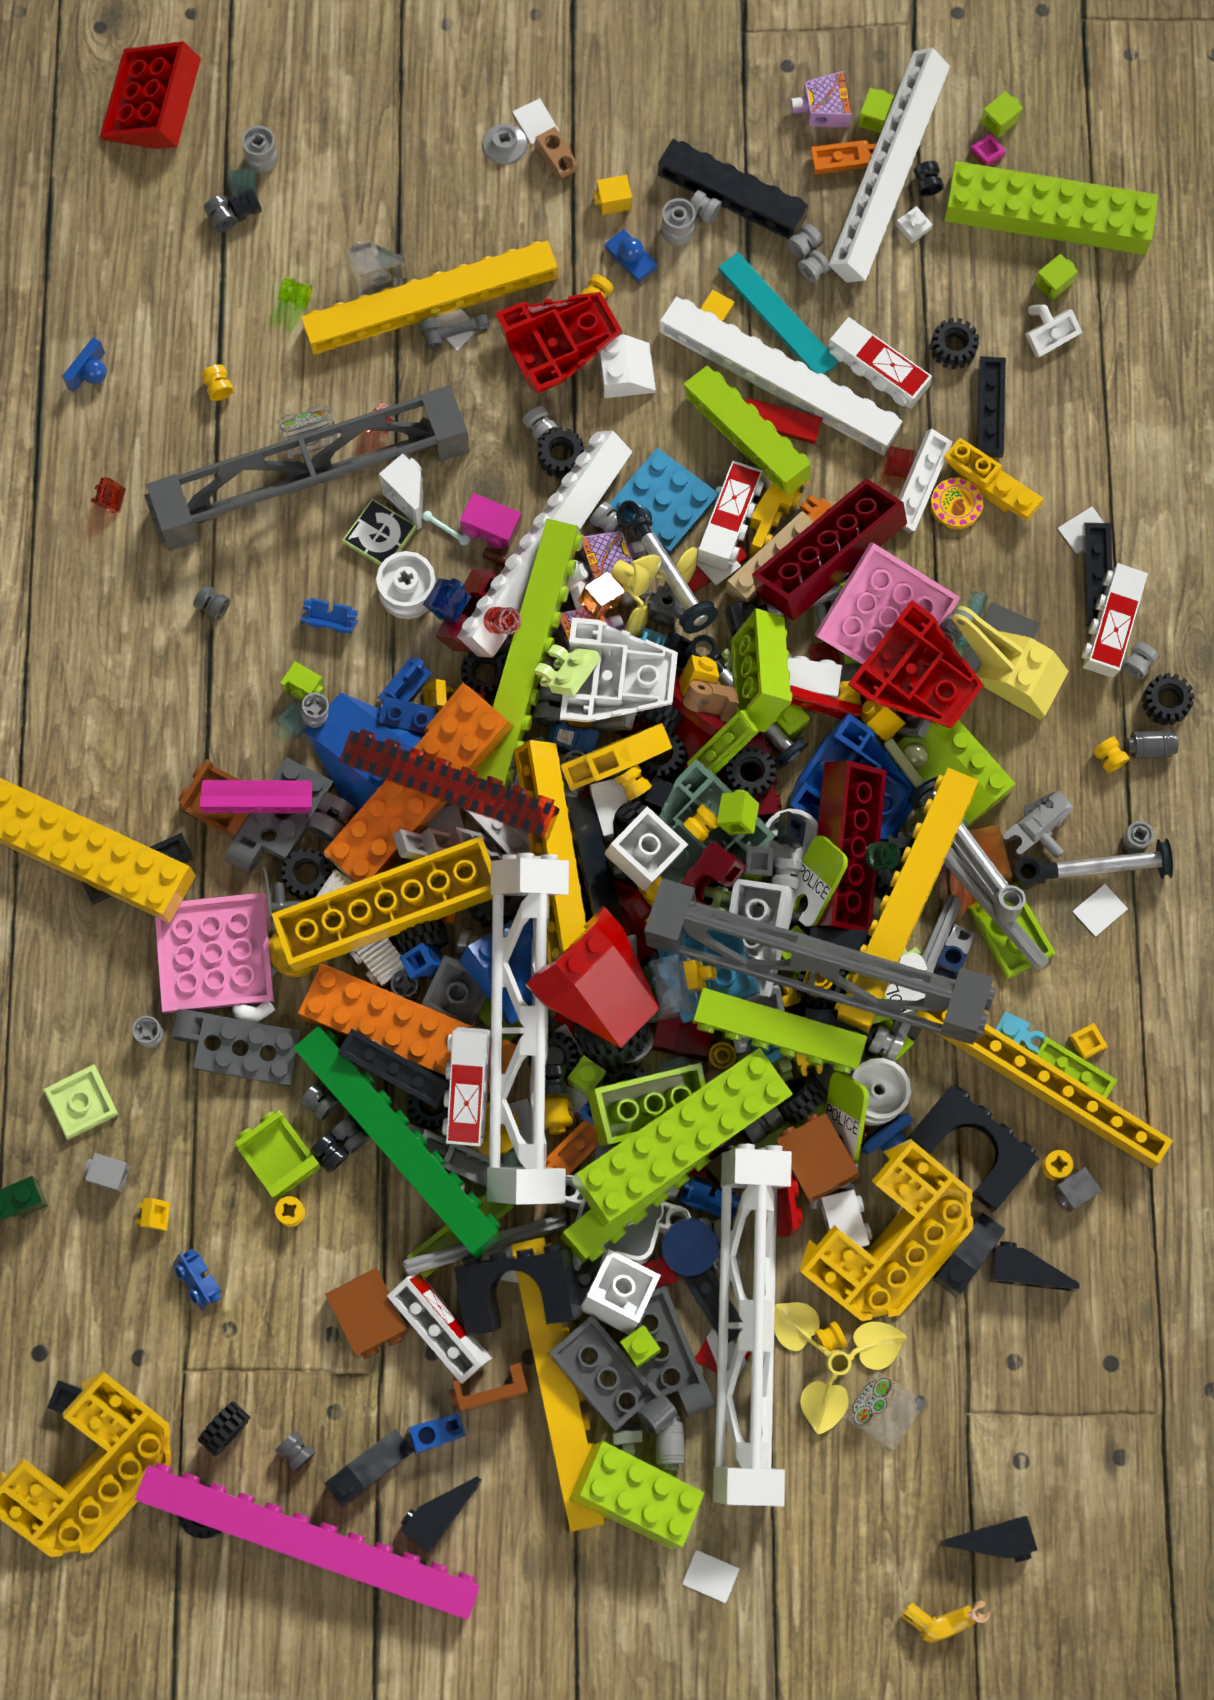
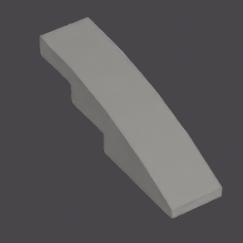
[393,827,502,860]
[407,1124,503,1188]

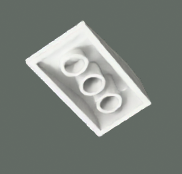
[729,879,796,997]

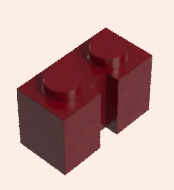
[652,1011,712,1062]

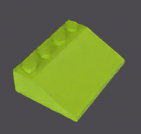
[890,720,1016,828]

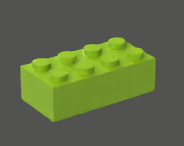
[730,608,792,732]
[586,1063,706,1146]
[570,1441,705,1550]

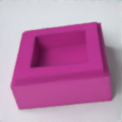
[970,133,1006,167]

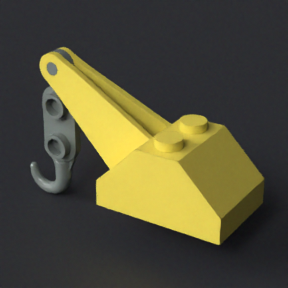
[939,606,1069,720]

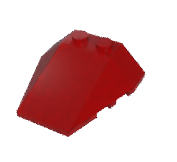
[495,292,622,394]
[848,600,984,729]
[525,907,659,1048]

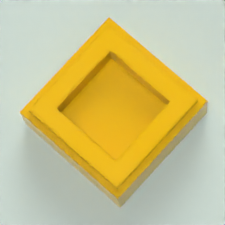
[700,290,735,322]
[1069,1023,1108,1060]

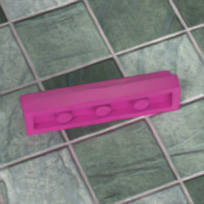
[200,780,312,813]

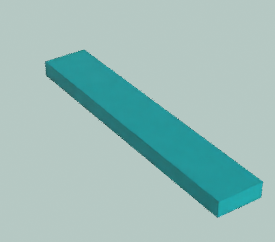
[718,252,839,375]

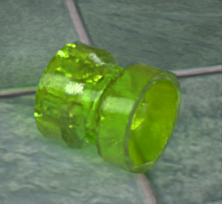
[278,276,313,310]

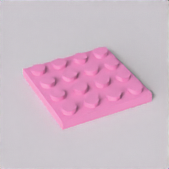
[815,542,961,665]
[155,892,274,1014]

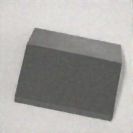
[421,955,486,1026]

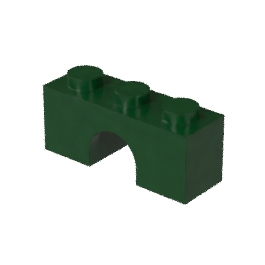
[0,1176,48,1222]

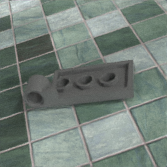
[224,757,334,874]
[171,1009,301,1087]
[622,1286,715,1418]
[547,1315,678,1435]

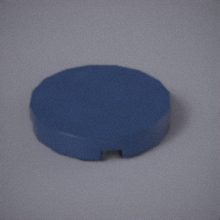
[661,1218,719,1276]

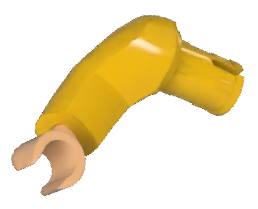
[900,1600,991,1643]

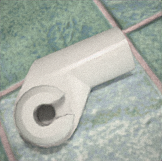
[232,1001,275,1023]

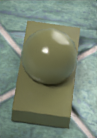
[884,738,929,788]

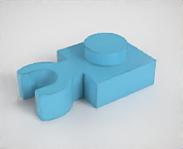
[995,1011,1046,1054]

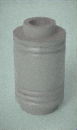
[655,1416,685,1471]

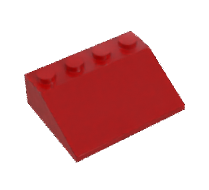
[99,41,201,149]

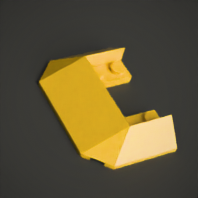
[799,1139,973,1321]
[0,1371,171,1557]

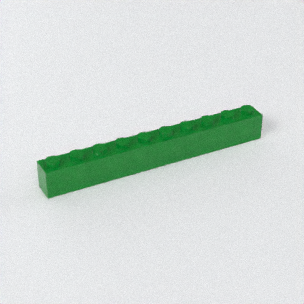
[293,1026,502,1259]

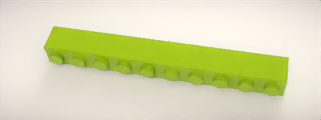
[474,518,584,789]

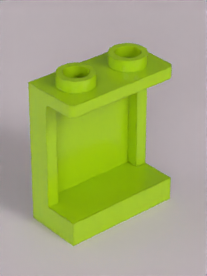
[234,1110,321,1201]

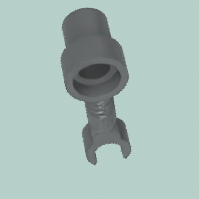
[418,314,489,349]

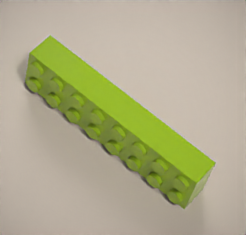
[944,161,1158,255]
[571,1048,792,1227]

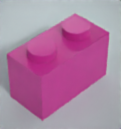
[460,493,522,550]

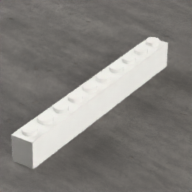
[828,48,950,283]
[660,296,902,456]
[457,431,632,658]

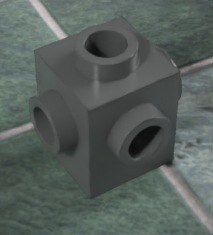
[647,585,685,628]

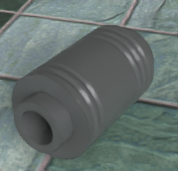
[1126,730,1179,759]

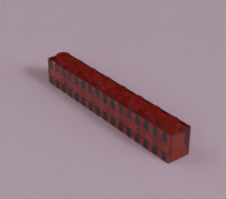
[339,729,560,840]

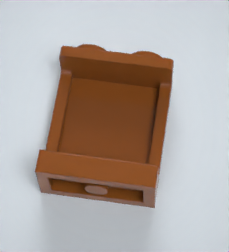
[178,759,250,840]
[776,1113,860,1204]
[325,1267,408,1360]
[449,1363,529,1413]

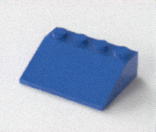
[459,918,548,1026]

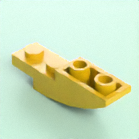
[944,438,1044,522]
[750,471,812,555]
[560,723,672,791]

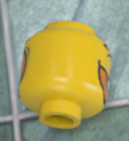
[544,1094,574,1135]

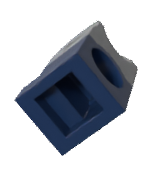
[933,924,975,980]

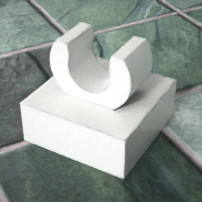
[896,206,933,243]

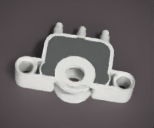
[560,1175,691,1271]

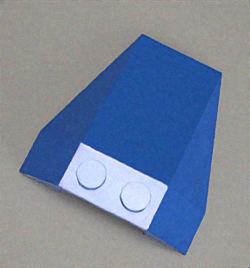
[304,692,426,814]
[789,713,916,840]

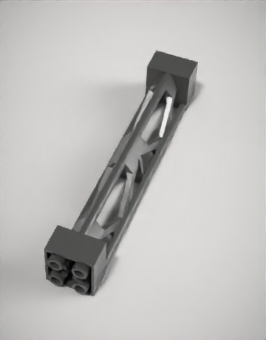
[144,385,469,551]
[644,878,996,1045]

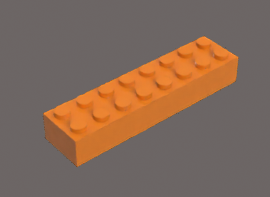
[323,686,514,882]
[298,963,525,1100]

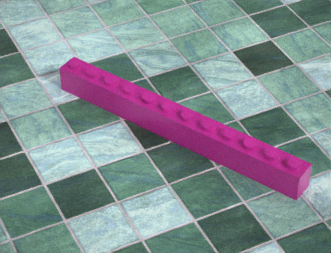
[134,1462,480,1620]

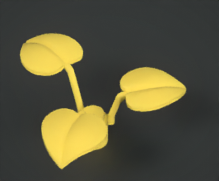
[610,547,698,638]
[774,1302,906,1434]

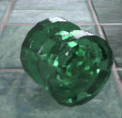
[865,842,901,870]

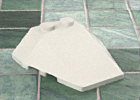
[560,617,678,722]

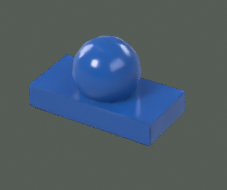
[604,229,658,283]
[63,337,107,393]
[860,1112,914,1154]

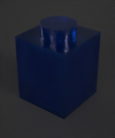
[423,578,472,623]

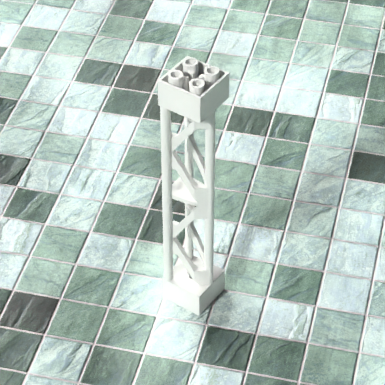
[487,853,569,1204]
[713,1144,791,1506]

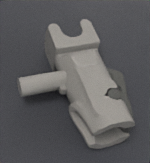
[1000,791,1073,859]

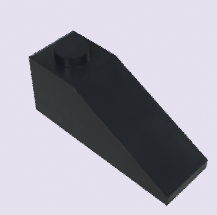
[933,1212,1006,1297]
[990,1241,1079,1292]
[324,1429,413,1508]
[401,1476,483,1553]
[940,1516,1038,1563]

